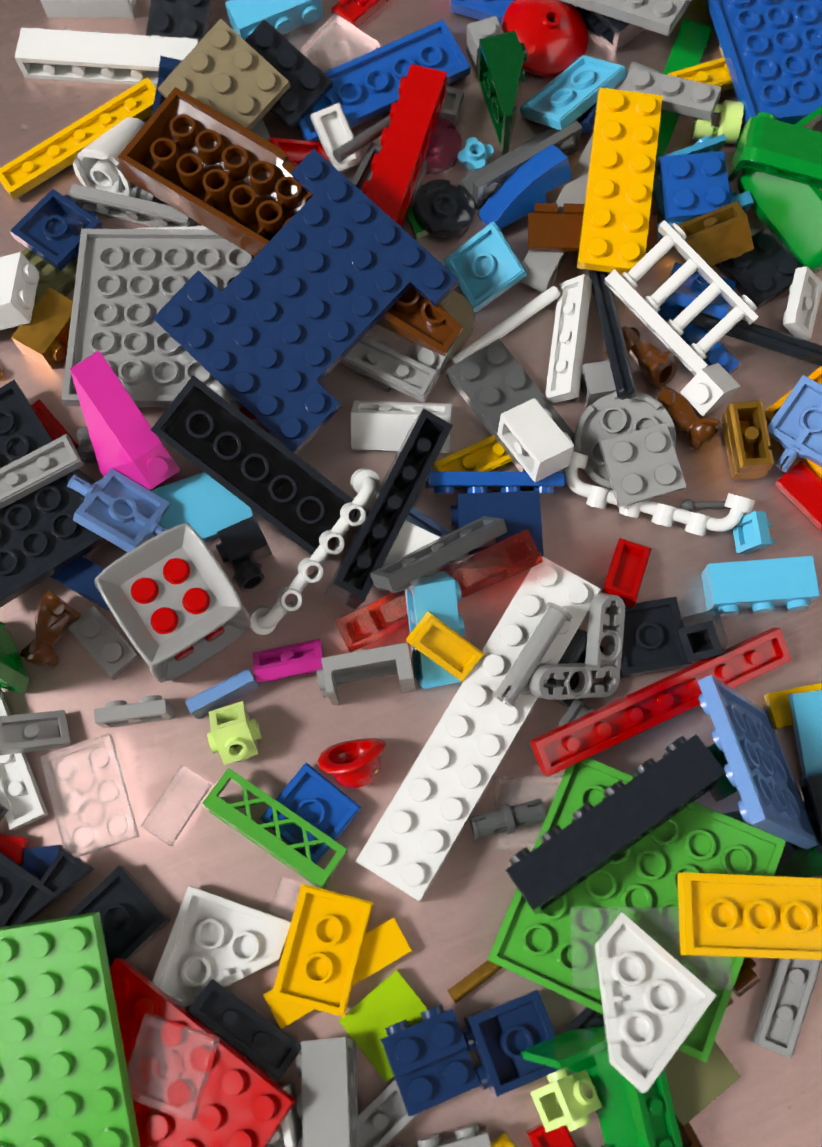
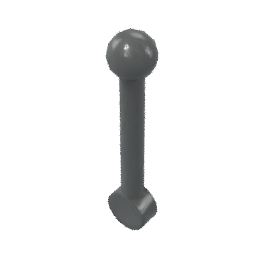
[681,499,728,511]

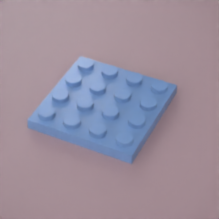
[698,675,820,849]

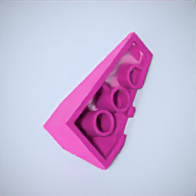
[70,350,180,490]

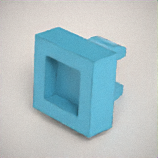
[732,511,775,555]

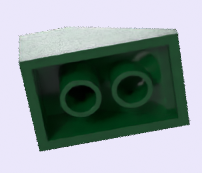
[477,30,527,155]

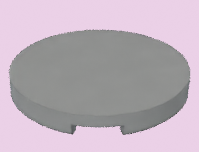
[574,391,676,490]

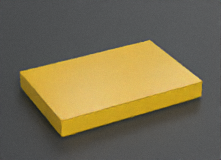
[271,883,373,1017]

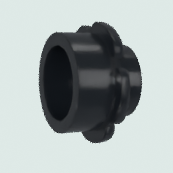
[232,561,265,591]

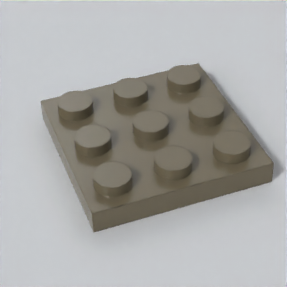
[157,18,291,131]

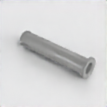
[493,602,572,708]

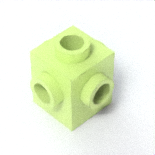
[207,701,262,765]
[530,1068,602,1132]

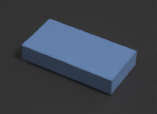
[185,669,259,719]

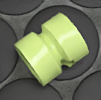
[691,100,744,144]

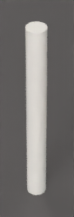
[450,285,560,365]

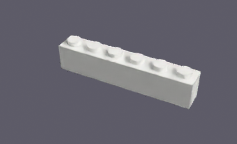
[15,28,199,87]

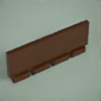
[528,203,658,253]

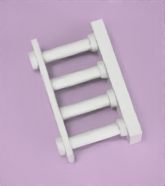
[605,220,759,376]

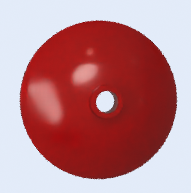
[501,0,589,77]

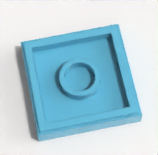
[443,221,528,313]

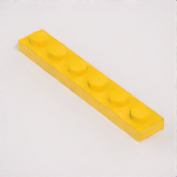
[0,77,156,200]

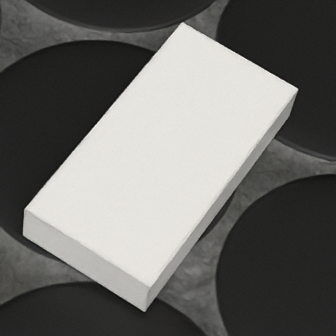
[310,103,363,173]

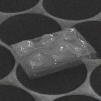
[40,733,139,857]

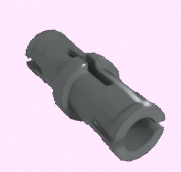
[469,798,546,840]

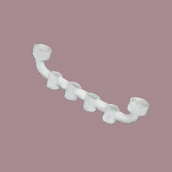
[564,451,755,536]
[249,468,380,635]

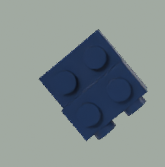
[10,188,103,271]
[461,990,560,1097]
[380,1004,481,1117]

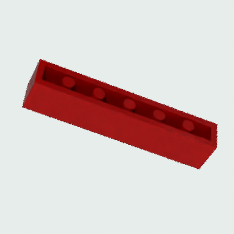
[362,64,447,226]

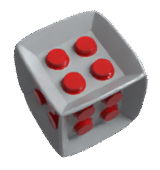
[94,523,251,683]

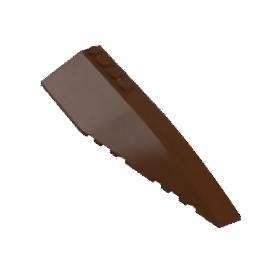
[118,87,463,356]

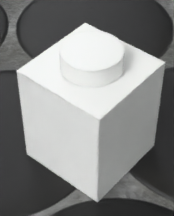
[680,363,740,416]

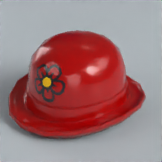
[317,738,386,788]

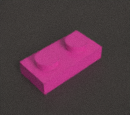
[253,638,324,683]

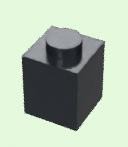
[216,515,273,569]
[677,609,728,662]

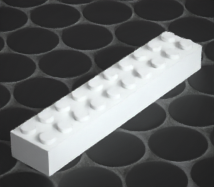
[355,555,601,902]

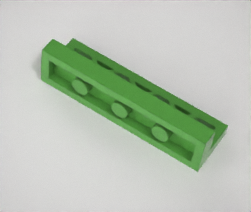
[202,768,347,889]

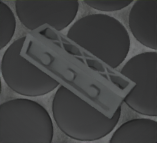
[460,121,582,210]

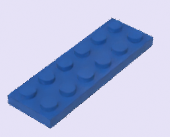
[297,20,471,142]

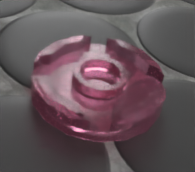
[424,117,462,175]

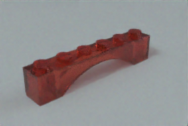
[334,528,543,653]

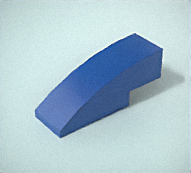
[478,144,572,229]

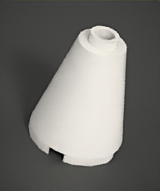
[73,117,145,196]

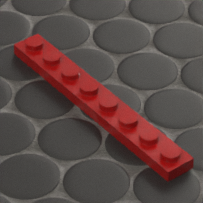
[530,627,792,777]

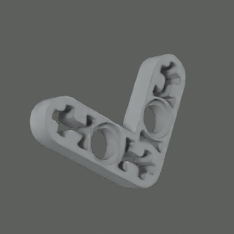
[528,593,625,700]

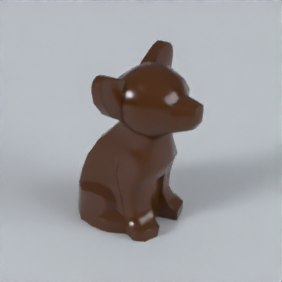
[605,326,678,388]
[657,385,720,450]
[19,590,81,667]

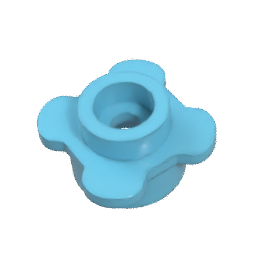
[457,137,494,171]

